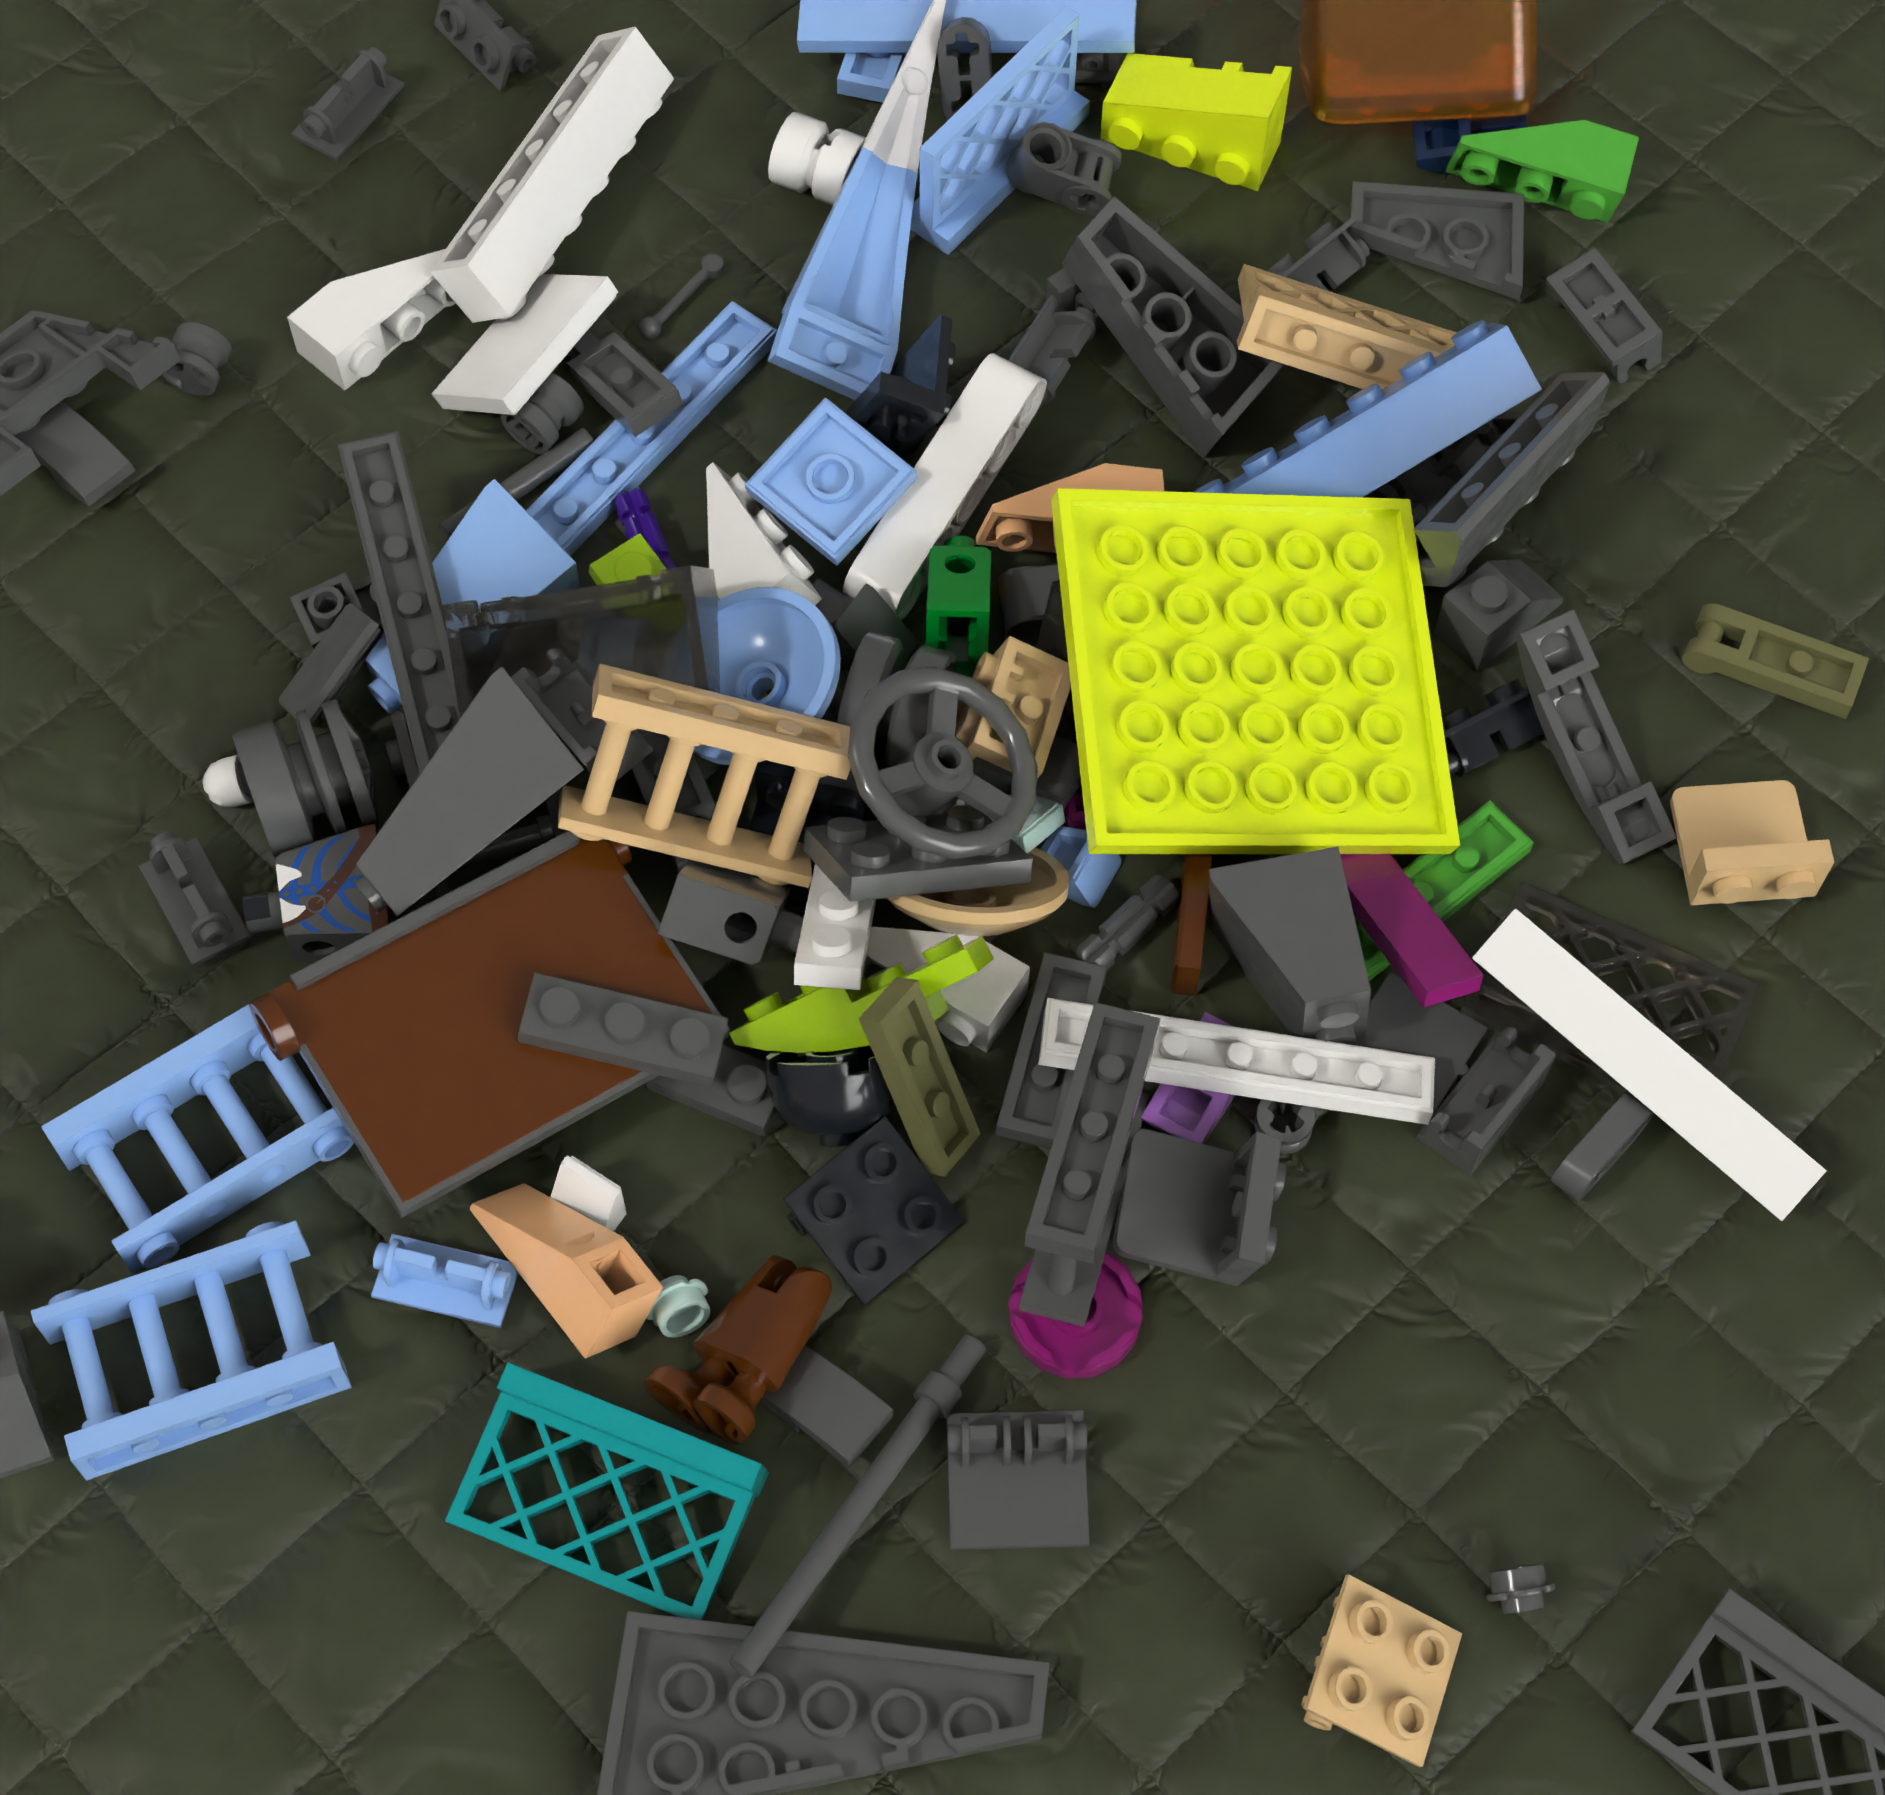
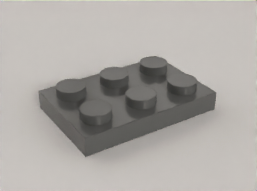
[803,806,1033,902]

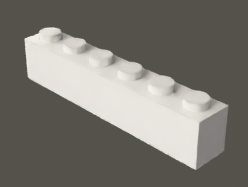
[430,27,674,323]

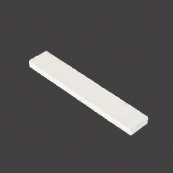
[1472,908,1827,1221]
[1038,998,1435,1125]

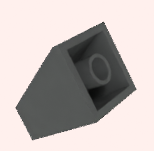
[1209,846,1371,1045]

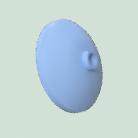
[662,587,841,765]

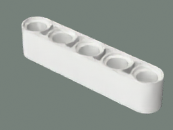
[843,353,1047,621]

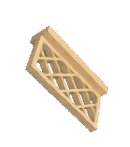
[1237,264,1457,390]

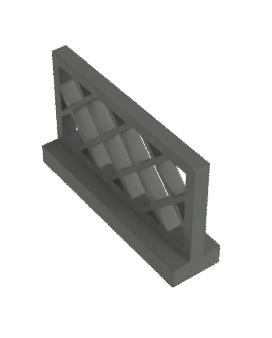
[1630,1589,1885,1795]

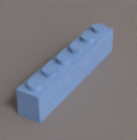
[1194,320,1542,497]

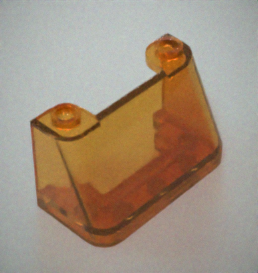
[1299,0,1537,124]

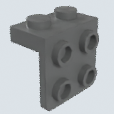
[1113,1129,1286,1286]

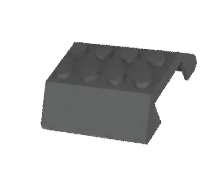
[1363,372,1610,587]

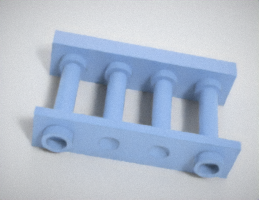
[41,1004,354,1274]
[31,1220,352,1481]

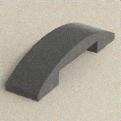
[1516,609,1677,864]

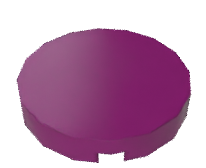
[1008,1251,1143,1379]

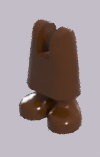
[645,1255,832,1445]

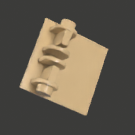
[1301,1575,1463,1767]

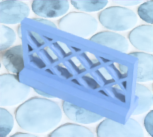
[910,6,1090,255]

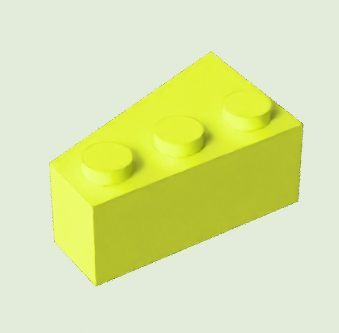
[1100,53,1292,191]

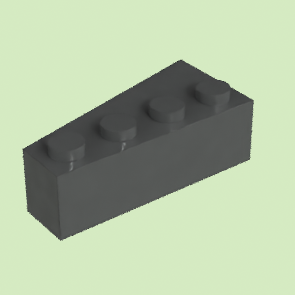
[1061,196,1285,459]

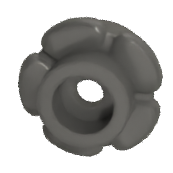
[1486,1563,1555,1614]

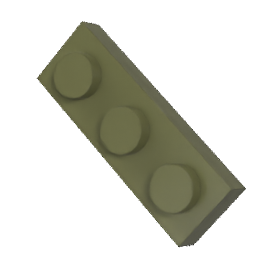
[859,977,981,1177]

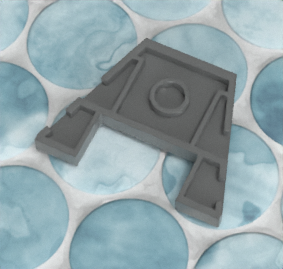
[0,310,181,496]

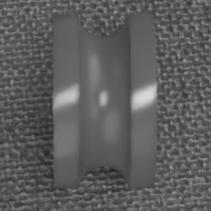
[1254,1099,1316,1155]

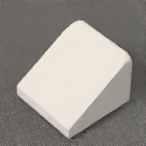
[550,1155,626,1231]

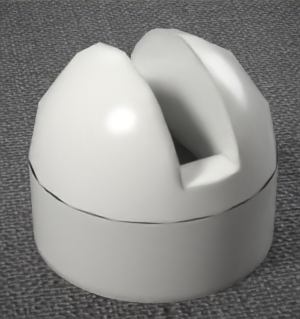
[202,755,254,807]

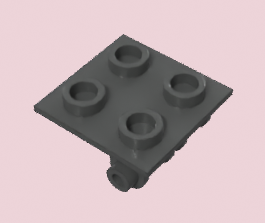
[947,1410,1090,1550]

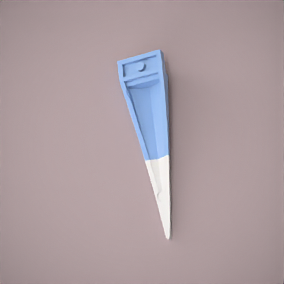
[768,0,946,400]

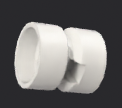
[768,112,866,206]

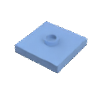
[744,397,918,566]

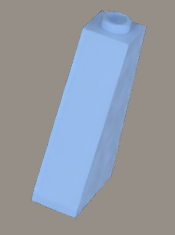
[365,479,580,716]

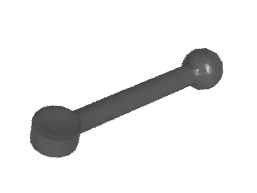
[638,254,724,339]

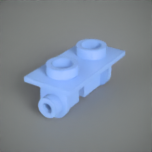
[371,1234,518,1328]

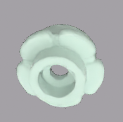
[647,1275,710,1338]

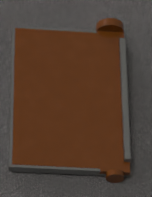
[249,831,730,1218]

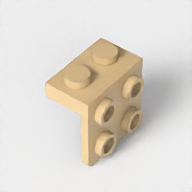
[1670,780,1834,905]

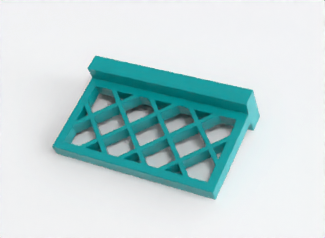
[445,1362,769,1620]

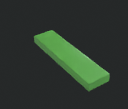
[1354,800,1534,981]

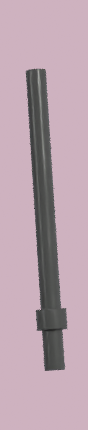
[729,1335,986,1678]

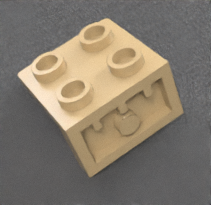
[955,636,1071,778]

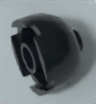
[766,1045,894,1147]

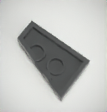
[1348,181,1524,300]

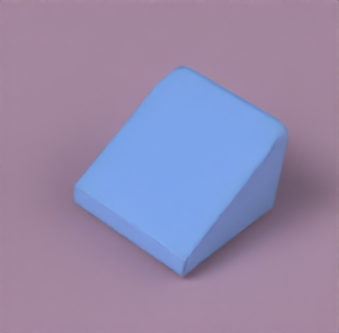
[1040,826,1122,908]

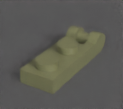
[1682,604,1869,719]

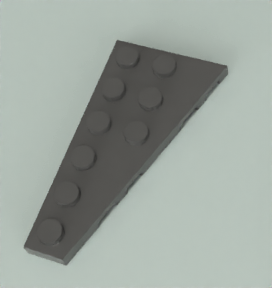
[597,1611,1050,1795]

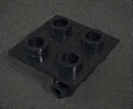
[782,1116,964,1305]

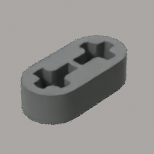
[937,17,994,120]
[1551,1091,1654,1202]

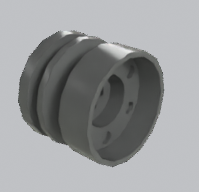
[232,699,379,859]

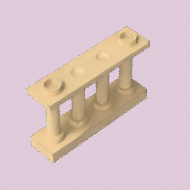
[558,664,851,888]

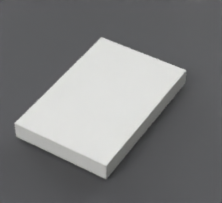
[432,274,618,415]

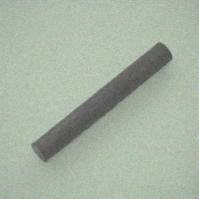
[438,428,594,541]

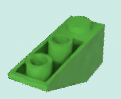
[1446,120,1639,223]

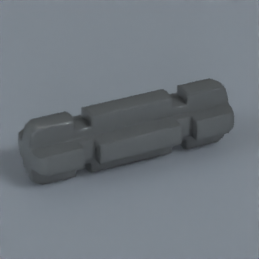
[1075,874,1179,971]

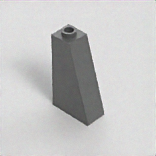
[354,667,584,916]

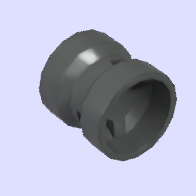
[501,373,584,455]

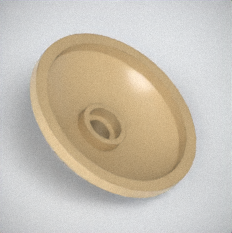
[887,848,1069,937]

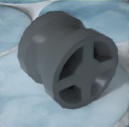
[162,322,232,396]

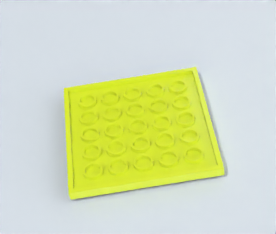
[1051,488,1460,854]

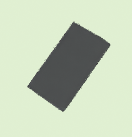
[279,603,384,727]

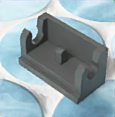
[1546,248,1663,383]
[511,648,654,781]
[1417,1027,1556,1176]

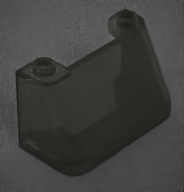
[443,565,720,745]

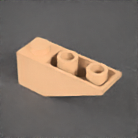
[976,463,1164,553]
[469,1183,664,1359]

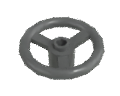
[848,667,1038,859]

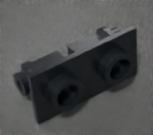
[1442,679,1544,777]

